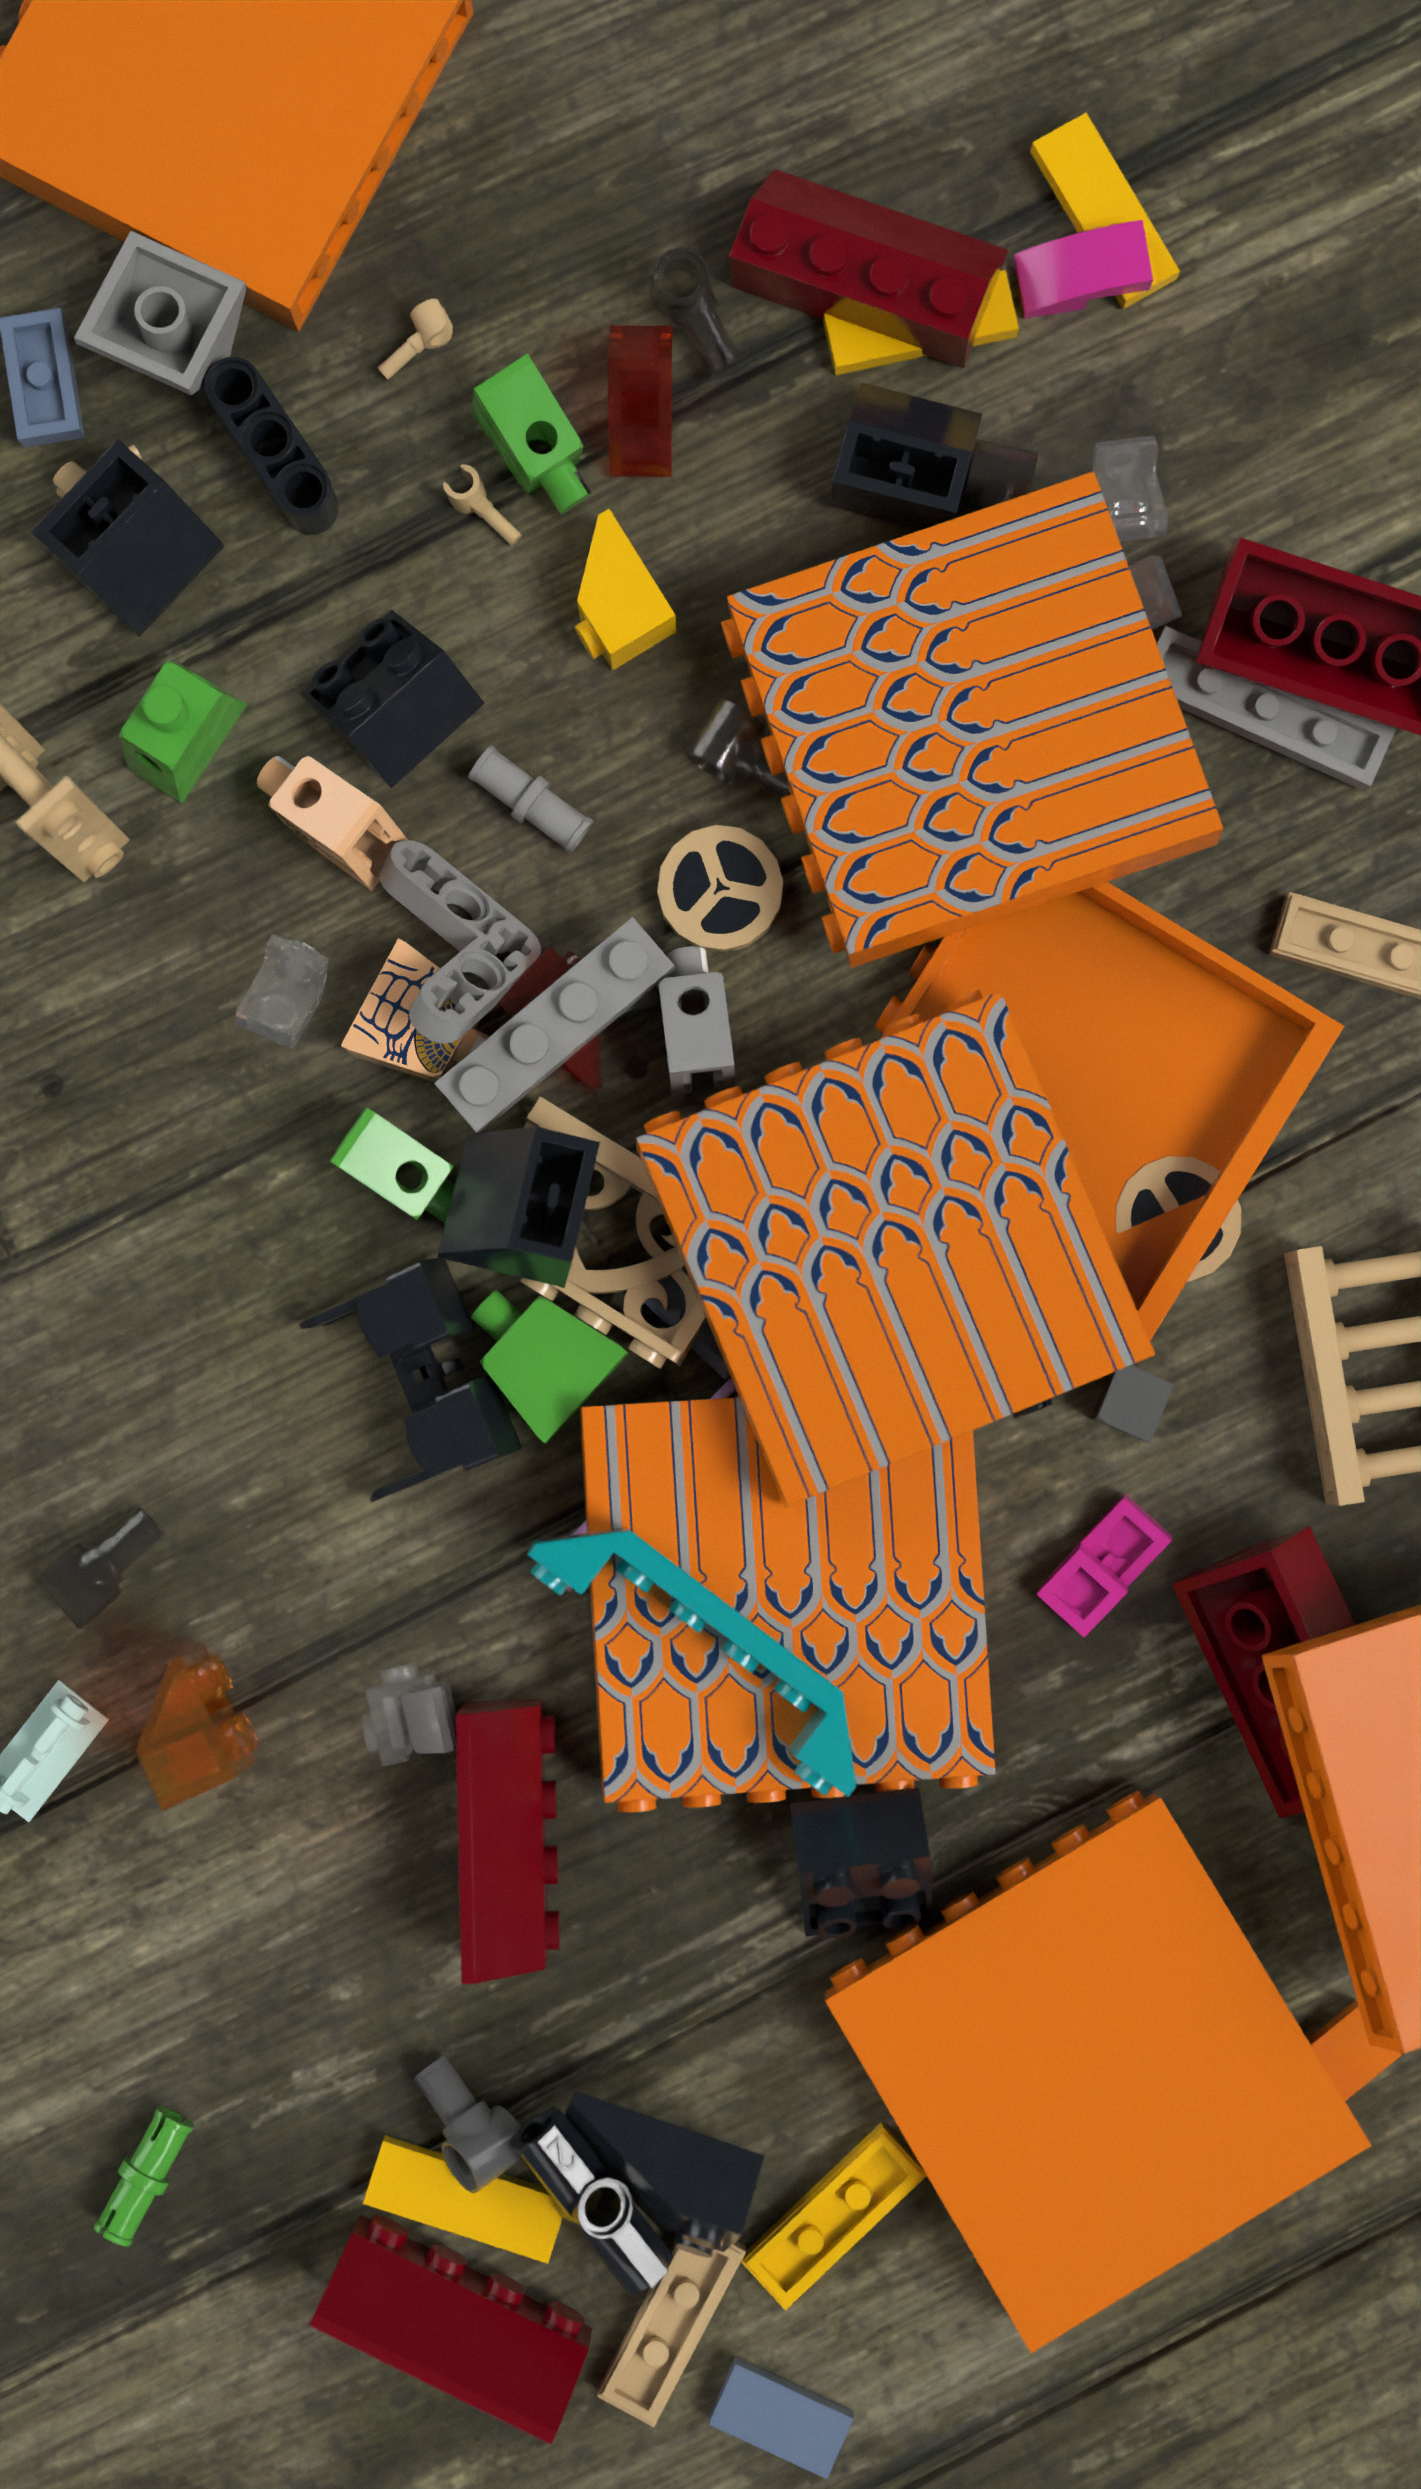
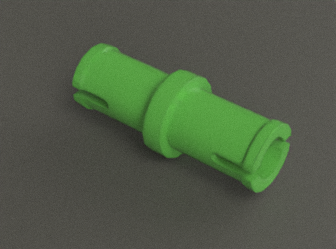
[93,2106,194,2247]

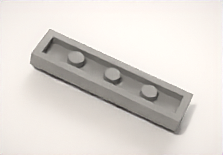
[1157,625,1396,791]
[435,917,675,1134]

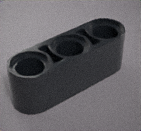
[205,357,339,535]

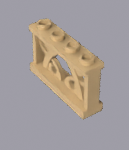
[520,1096,708,1369]

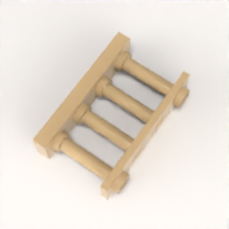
[0,703,130,882]
[1284,1246,1421,1506]

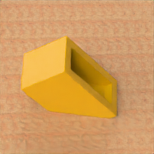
[574,509,676,671]

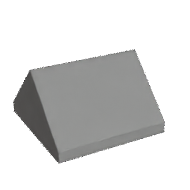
[74,231,246,395]

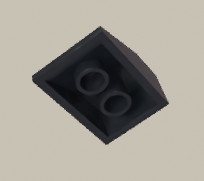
[563,2091,765,2258]

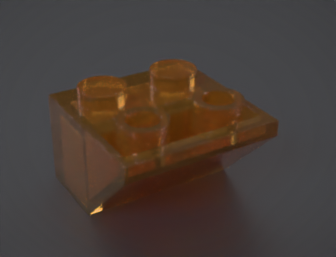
[136,1645,259,1811]

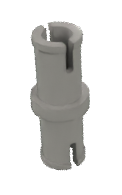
[468,745,593,854]

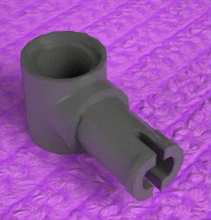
[414,2055,522,2194]

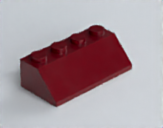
[729,169,1008,369]
[1195,537,1421,736]
[1172,1526,1356,1818]
[456,1699,561,1984]
[309,2215,592,2445]

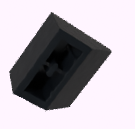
[829,382,982,529]
[31,439,225,638]
[299,610,485,789]
[437,1127,600,1288]
[790,1788,933,1939]

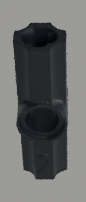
[512,2106,673,2296]

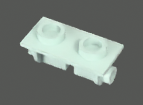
[0,1680,110,1822]

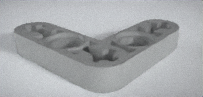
[379,840,541,1043]

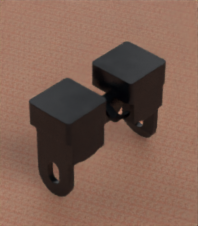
[299,1258,522,1503]

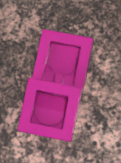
[1014,219,1153,319]
[1036,1493,1172,1638]

